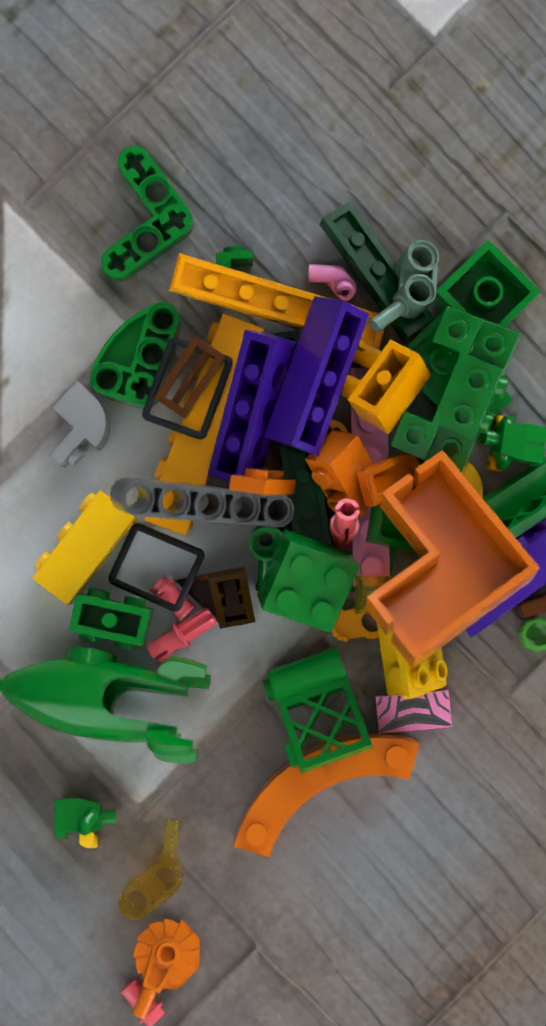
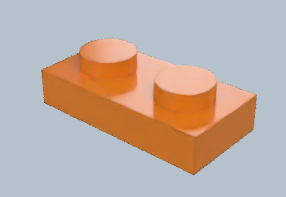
[229,468,296,495]

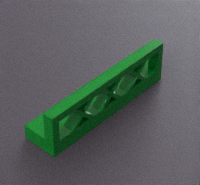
[483,456,546,538]

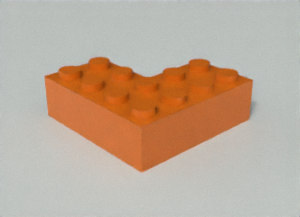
[366,450,540,668]

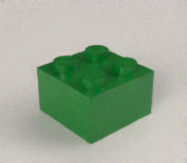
[432,239,541,327]
[257,529,360,633]

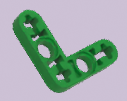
[101,146,193,282]

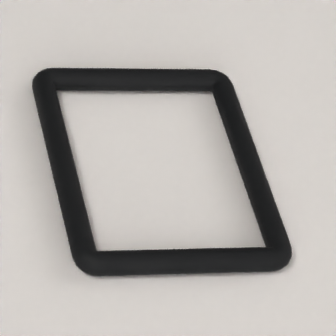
[142,337,233,439]
[108,523,205,612]

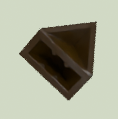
[175,566,256,629]

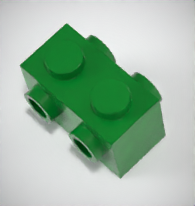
[68,588,154,651]

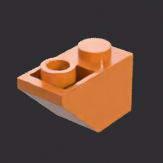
[305,430,372,519]

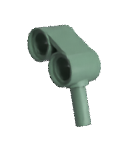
[369,240,439,333]

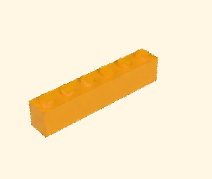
[144,313,264,537]

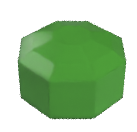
[516,615,546,653]

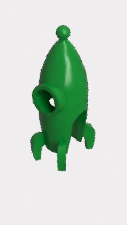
[0,646,211,764]

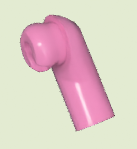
[308,264,357,301]

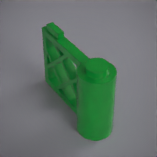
[262,646,373,773]

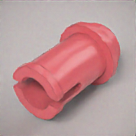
[149,575,196,622]
[119,976,165,1026]

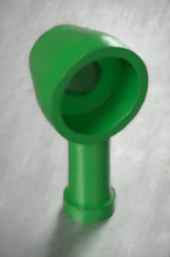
[248,526,283,591]

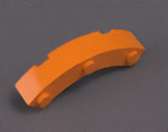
[233,732,420,857]

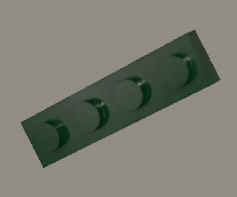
[319,201,435,341]

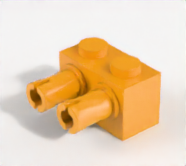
[340,339,431,434]

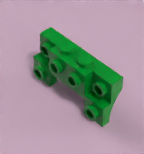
[391,306,521,473]

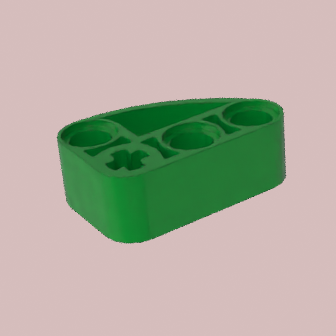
[90,302,181,409]

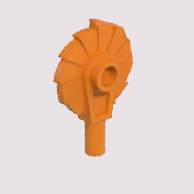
[131,918,200,1020]

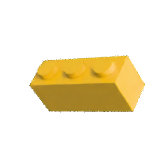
[32,490,138,605]

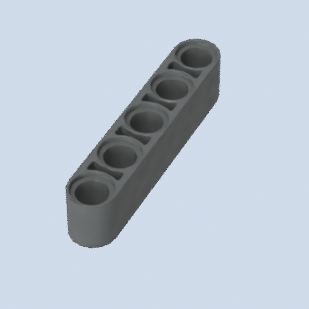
[110,478,294,527]

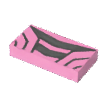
[375,689,452,734]

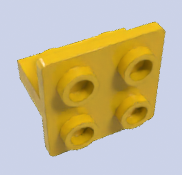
[377,624,447,699]

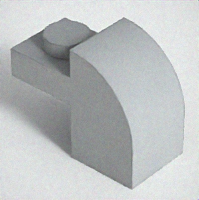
[49,381,110,468]

